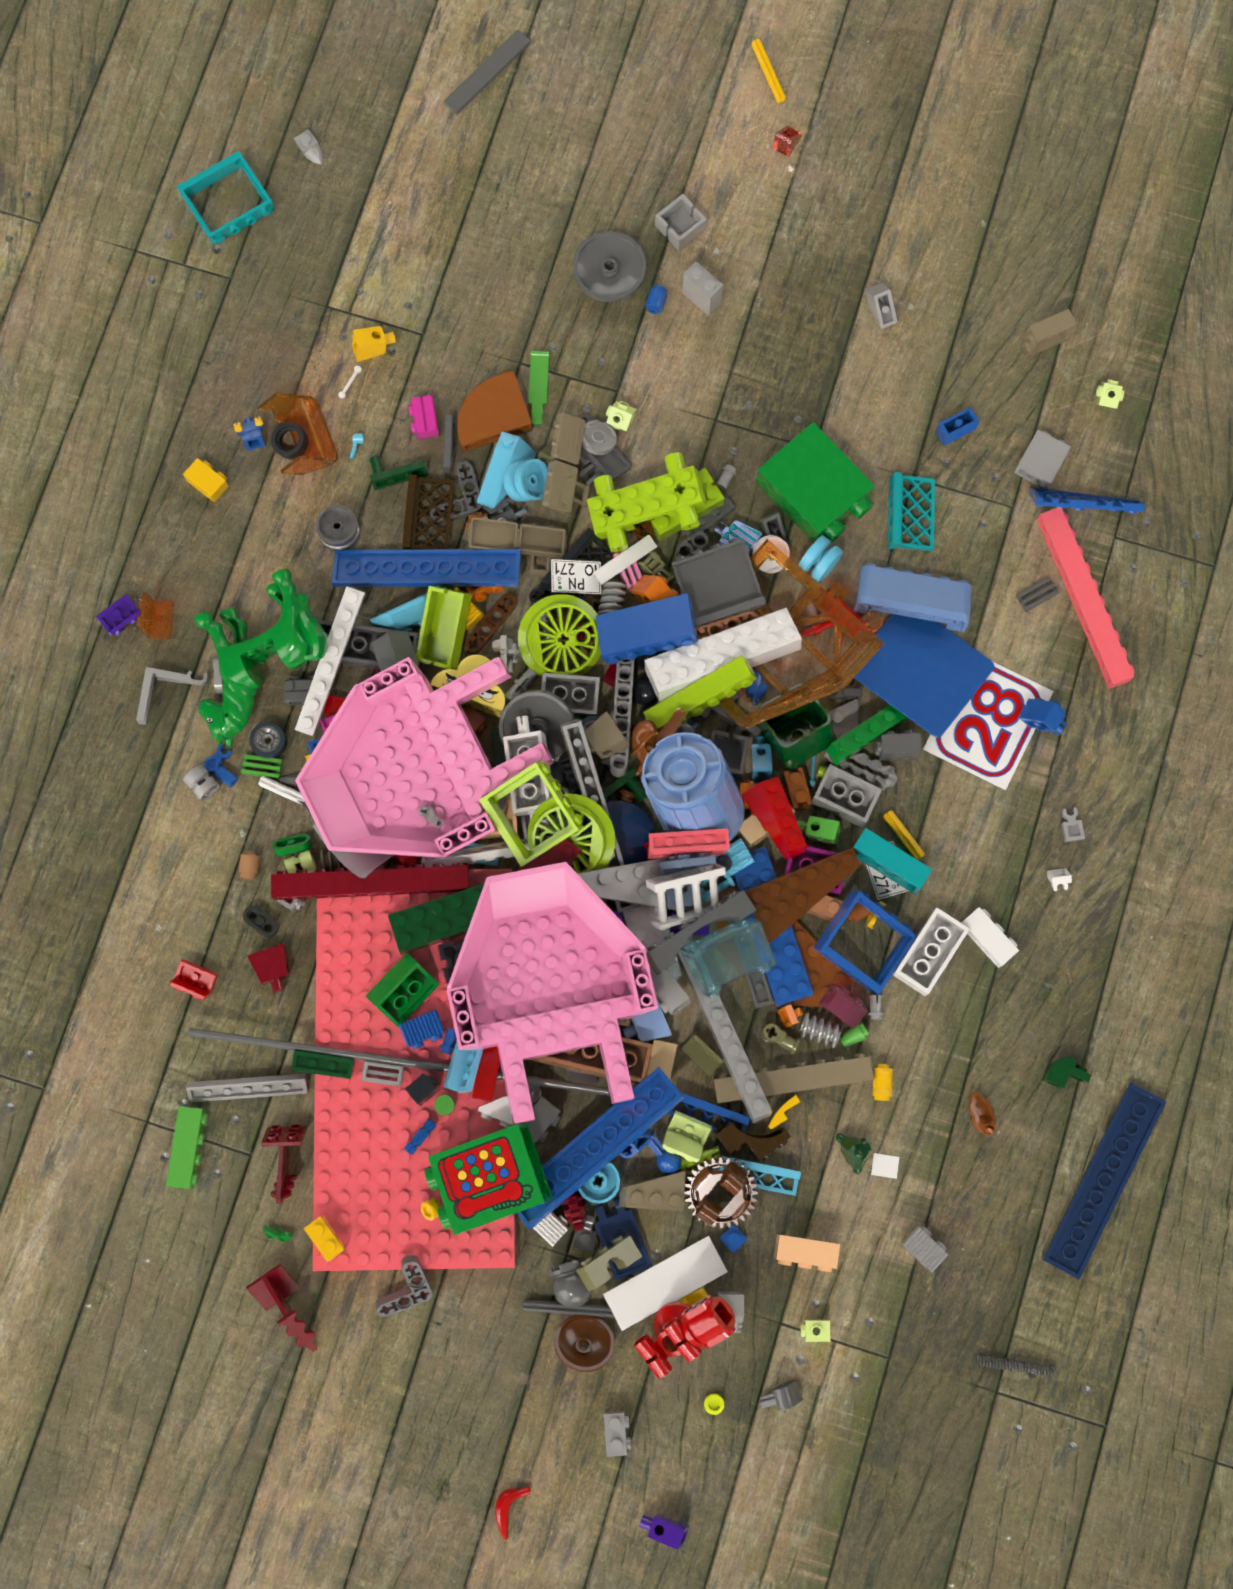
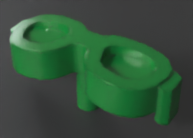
[263,1225,294,1242]

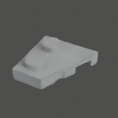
[828,699,858,740]

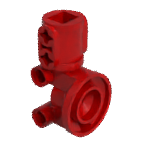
[633,1295,736,1379]

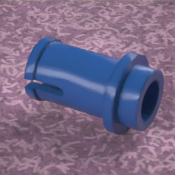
[439,1028,456,1055]

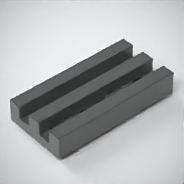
[1016,577,1059,612]

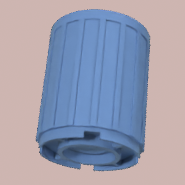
[641,732,745,842]

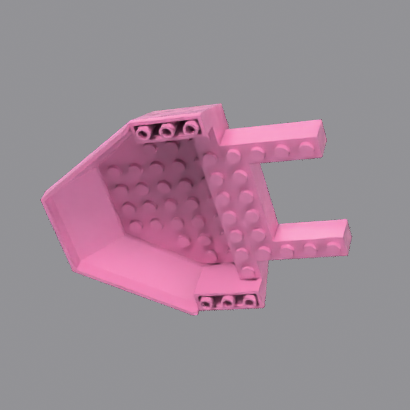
[295,657,555,858]
[447,862,658,1125]

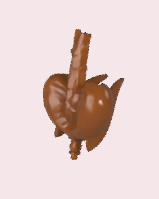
[628,707,689,776]

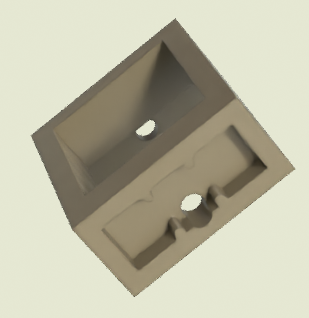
[1022,309,1077,357]

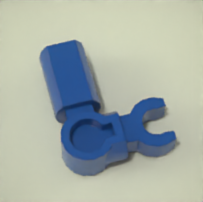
[204,744,238,788]

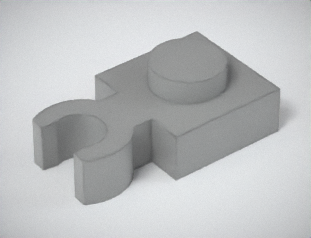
[1061,807,1085,842]

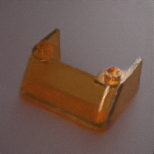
[258,392,338,475]

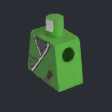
[797,816,841,848]

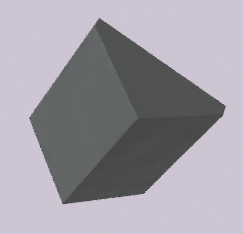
[371,632,420,671]

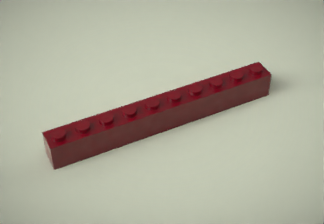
[271,862,470,901]

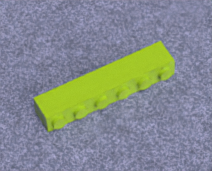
[643,655,757,733]

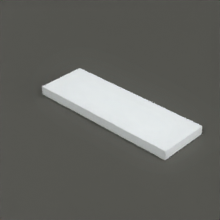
[603,1236,727,1331]

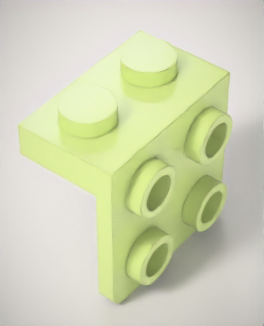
[662,1110,712,1162]

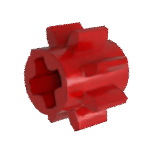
[394,855,418,868]

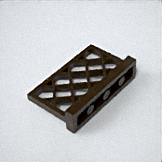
[402,475,455,550]

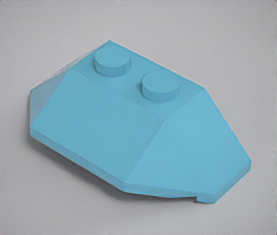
[370,593,427,632]

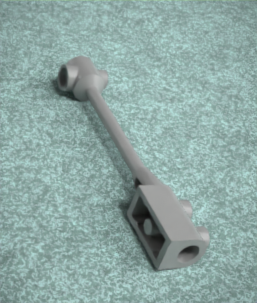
[600,898,691,1015]

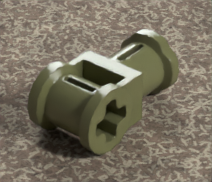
[638,551,676,586]
[760,1024,800,1055]

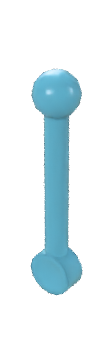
[808,755,816,786]

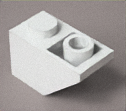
[478,1096,513,1127]

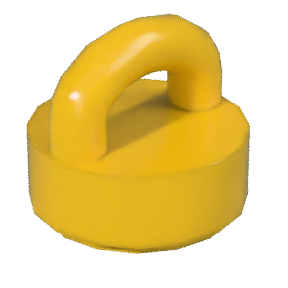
[421,1198,441,1221]

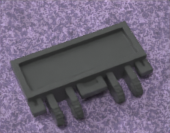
[579,413,632,487]

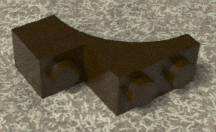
[712,1120,791,1161]

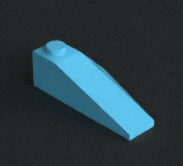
[477,432,536,509]

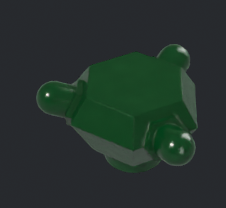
[836,1133,872,1174]

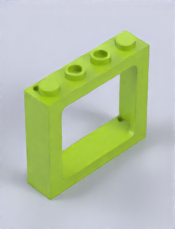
[479,760,584,867]

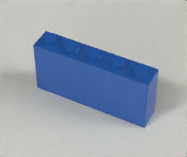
[596,593,698,664]

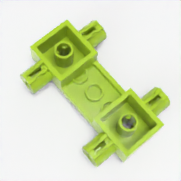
[587,452,707,552]

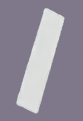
[594,535,657,584]

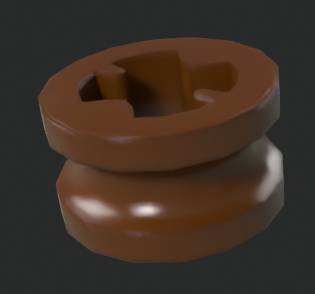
[617,790,636,804]

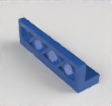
[667,1092,750,1132]

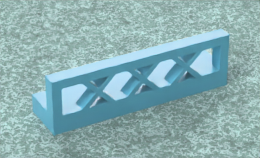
[443,1041,483,1093]
[719,1156,801,1196]

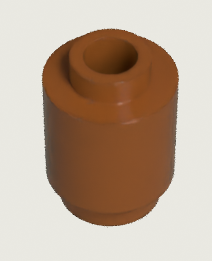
[847,902,871,923]

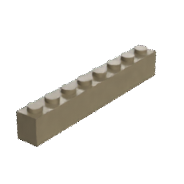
[713,1053,874,1104]

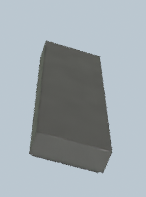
[443,414,454,474]
[683,493,736,537]

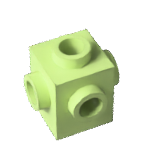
[1096,379,1124,409]
[606,401,637,431]

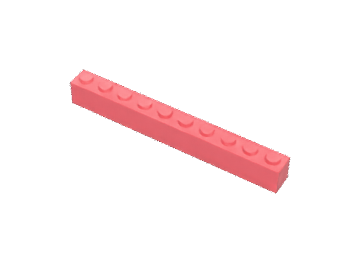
[1037,508,1134,689]

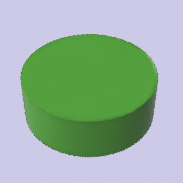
[434,1095,455,1115]

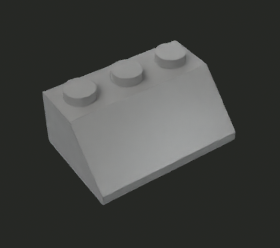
[812,764,882,828]

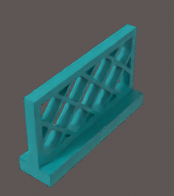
[887,472,935,551]

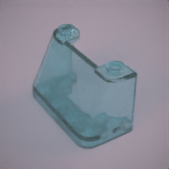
[680,918,776,998]

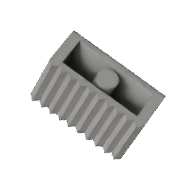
[900,1226,948,1273]

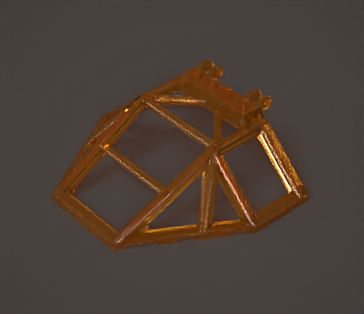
[716,539,885,729]

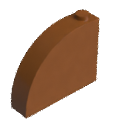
[457,371,533,453]

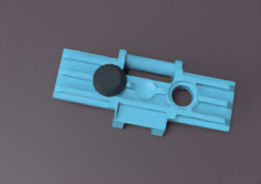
[698,838,755,903]

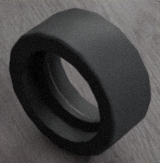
[271,422,309,460]

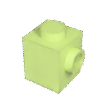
[800,1320,830,1342]

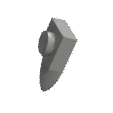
[293,129,323,165]

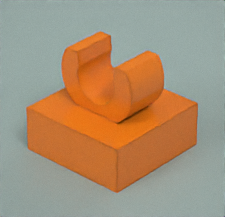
[777,1004,803,1029]

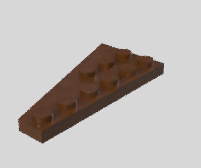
[744,847,860,946]

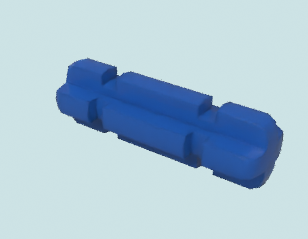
[404,1119,436,1155]

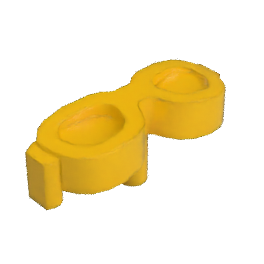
[866,901,887,929]

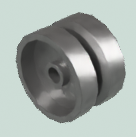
[316,505,360,551]

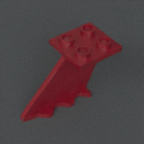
[261,1124,307,1204]
[246,1264,317,1352]

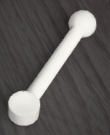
[338,366,362,399]

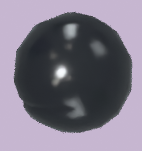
[632,677,658,706]

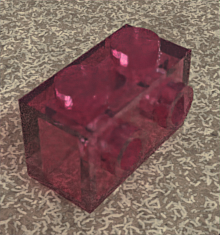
[819,984,868,1029]

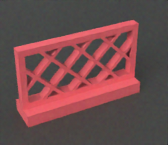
[647,828,730,859]

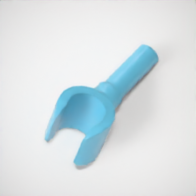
[349,433,364,459]

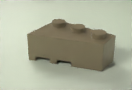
[619,1171,686,1211]

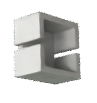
[655,194,707,251]

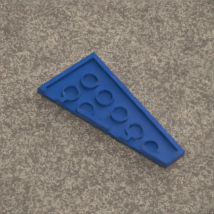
[1029,487,1145,514]

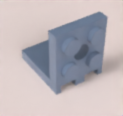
[659,852,716,909]

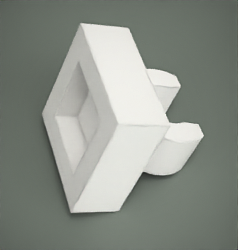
[1047,868,1072,891]

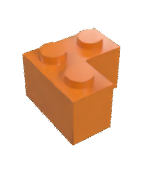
[629,574,679,604]

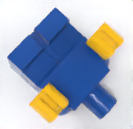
[234,416,265,451]

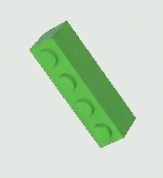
[166,1106,208,1189]

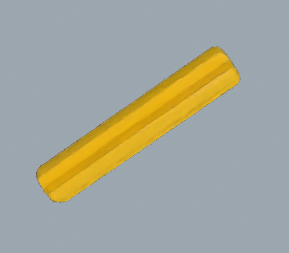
[883,810,925,860]

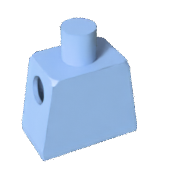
[622,1000,672,1042]

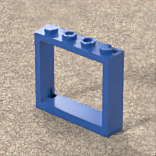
[813,890,917,994]

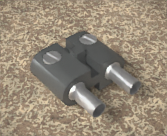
[482,496,527,523]

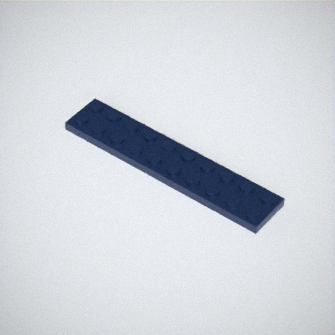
[1042,1083,1166,1280]

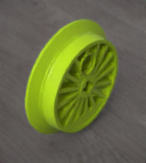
[518,594,601,677]
[527,793,616,874]

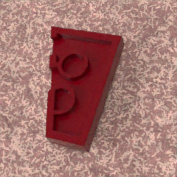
[514,839,582,872]

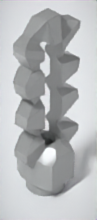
[824,753,897,791]

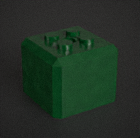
[756,683,835,769]

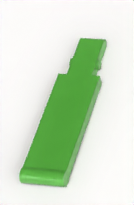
[528,350,549,426]

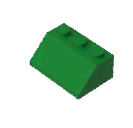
[365,953,440,1028]

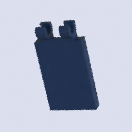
[594,1198,653,1281]

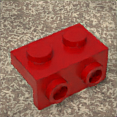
[169,959,218,1000]

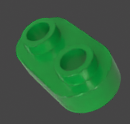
[272,833,312,856]

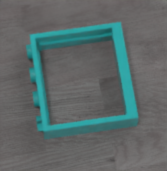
[176,151,275,245]

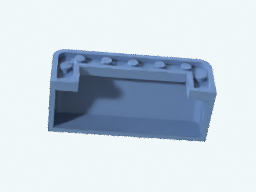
[853,563,972,632]

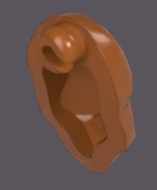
[968,1091,996,1135]

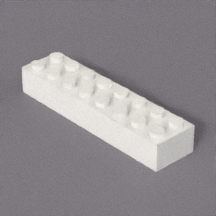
[645,608,802,702]

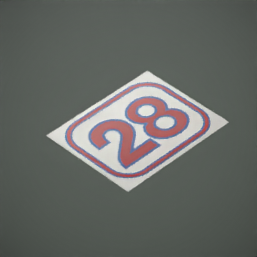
[923,661,1054,790]

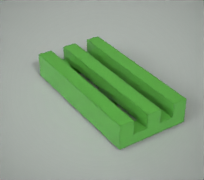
[241,754,283,779]

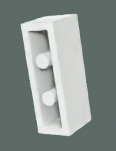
[961,907,1019,968]

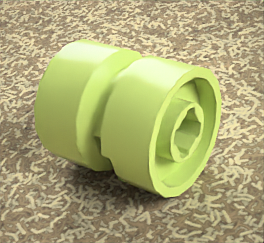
[284,850,318,874]

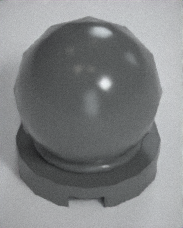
[547,1257,592,1308]

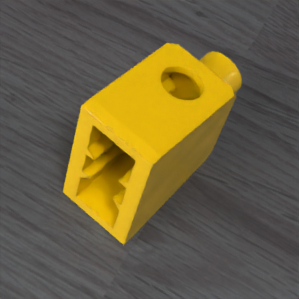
[352,326,396,362]

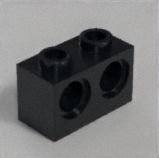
[405,1073,439,1106]

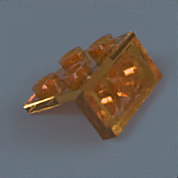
[137,592,174,639]

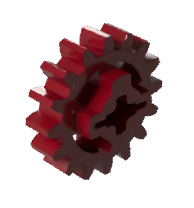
[563,1192,587,1232]

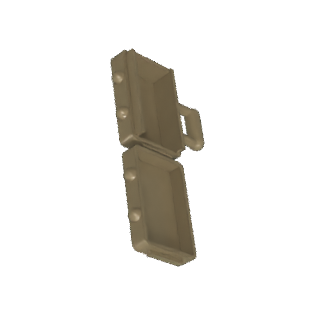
[542,412,590,514]
[467,516,567,577]

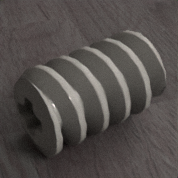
[598,582,627,615]
[799,1013,842,1048]

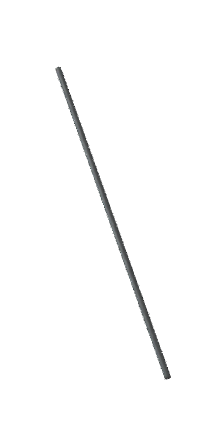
[188,1028,610,1096]

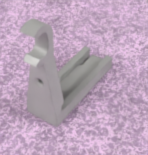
[136,667,208,725]

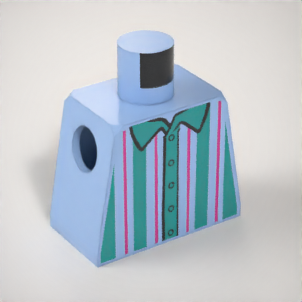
[715,520,762,554]

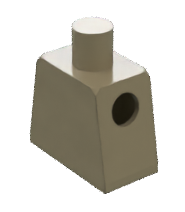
[585,712,630,759]

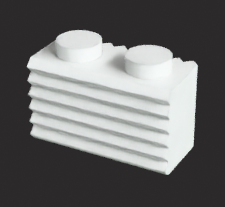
[533,1212,569,1247]

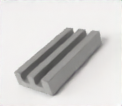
[361,1061,404,1086]

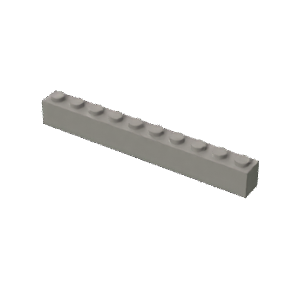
[560,719,637,913]
[676,936,772,1123]

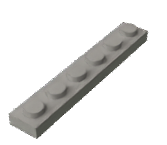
[186,1073,308,1103]

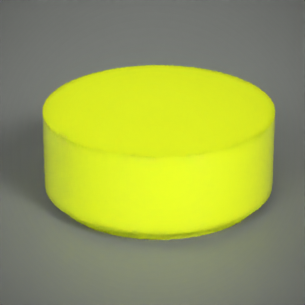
[704,1393,724,1415]

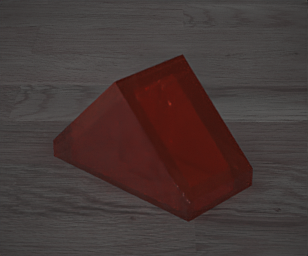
[773,126,803,157]

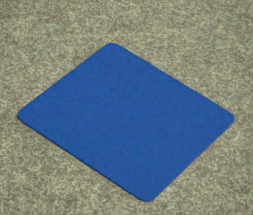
[848,614,995,737]

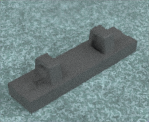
[699,704,761,739]

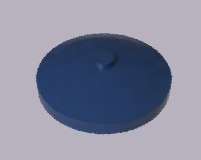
[580,801,655,865]

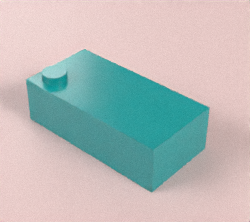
[853,828,933,895]

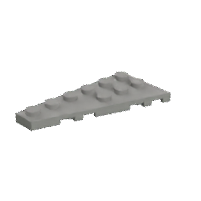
[578,858,692,912]

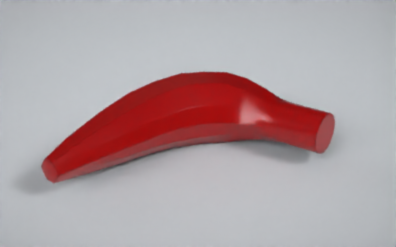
[495,1486,531,1540]

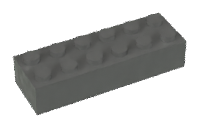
[309,620,419,670]

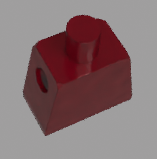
[247,944,290,993]

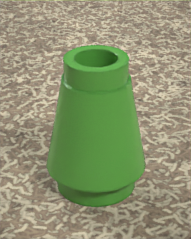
[840,1022,870,1047]

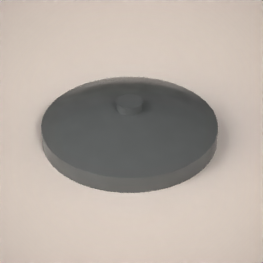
[573,231,646,302]
[499,690,575,762]

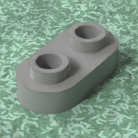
[213,656,223,694]

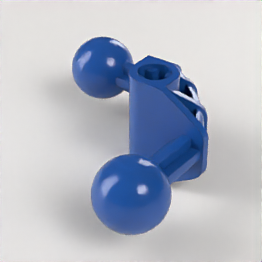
[619,1129,682,1174]

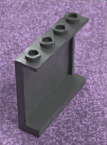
[672,538,766,627]

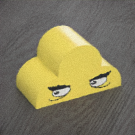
[431,655,506,718]

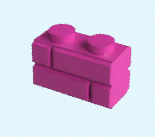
[408,395,439,439]

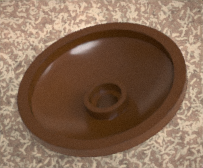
[554,1315,615,1372]

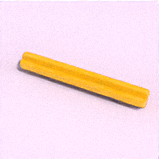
[752,39,786,103]

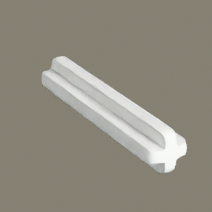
[259,776,305,805]

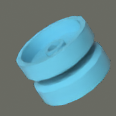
[503,459,548,502]
[797,535,844,584]
[578,1162,620,1204]

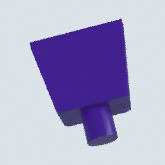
[639,1514,689,1550]

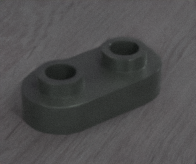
[243,905,278,938]

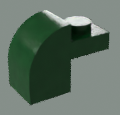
[1042,1057,1092,1089]

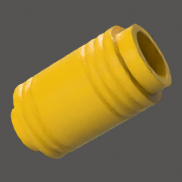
[872,1064,893,1101]

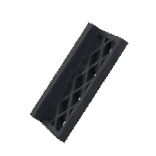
[539,528,615,613]

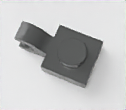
[829,685,863,701]
[573,1214,597,1252]

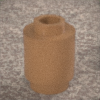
[238,851,260,880]

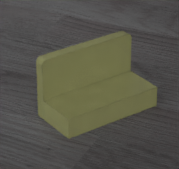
[680,1034,723,1077]

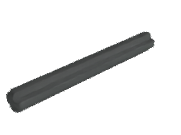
[523,1300,614,1317]

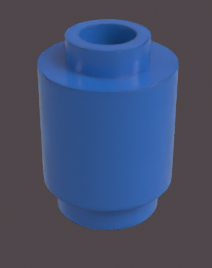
[645,285,668,314]

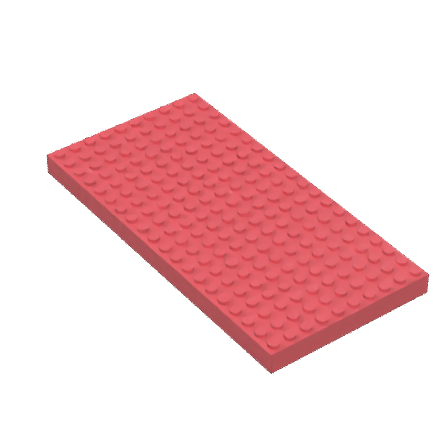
[313,869,516,1271]

